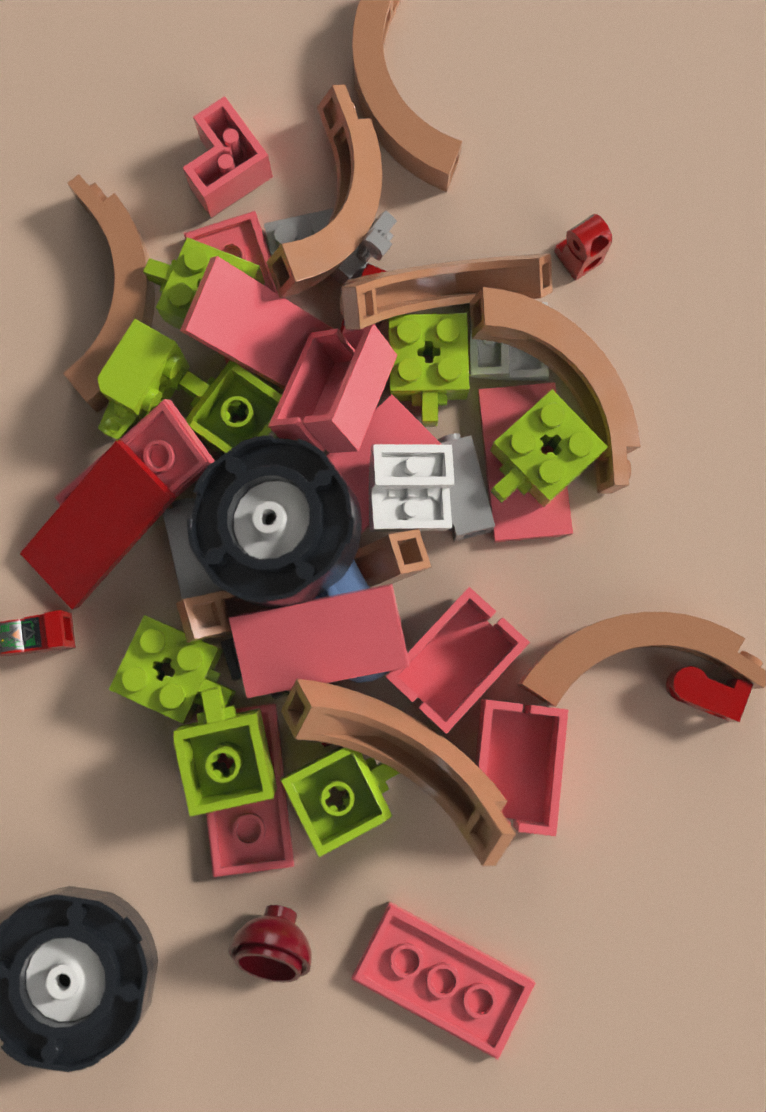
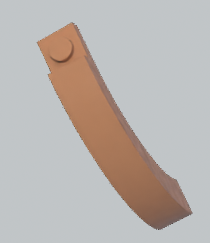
[352,0,462,192]
[266,84,382,298]
[63,174,155,413]
[340,253,553,330]
[470,287,641,494]
[176,529,431,643]
[517,612,766,707]
[281,679,516,866]

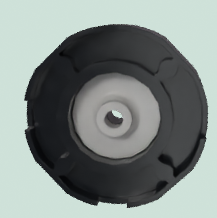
[187,435,362,608]
[0,886,158,1073]

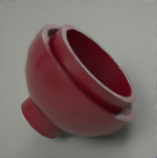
[228,905,312,983]

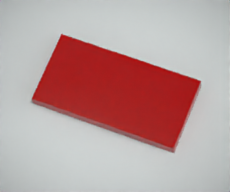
[19,440,177,610]

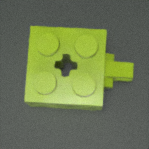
[143,237,265,329]
[388,313,470,427]
[97,319,190,441]
[179,361,282,456]
[490,389,608,507]
[109,615,236,724]
[174,686,277,817]
[281,746,400,857]

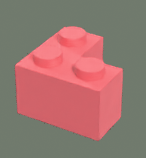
[182,96,273,218]

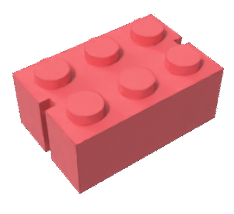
[268,324,397,453]
[385,587,530,734]
[475,700,569,836]

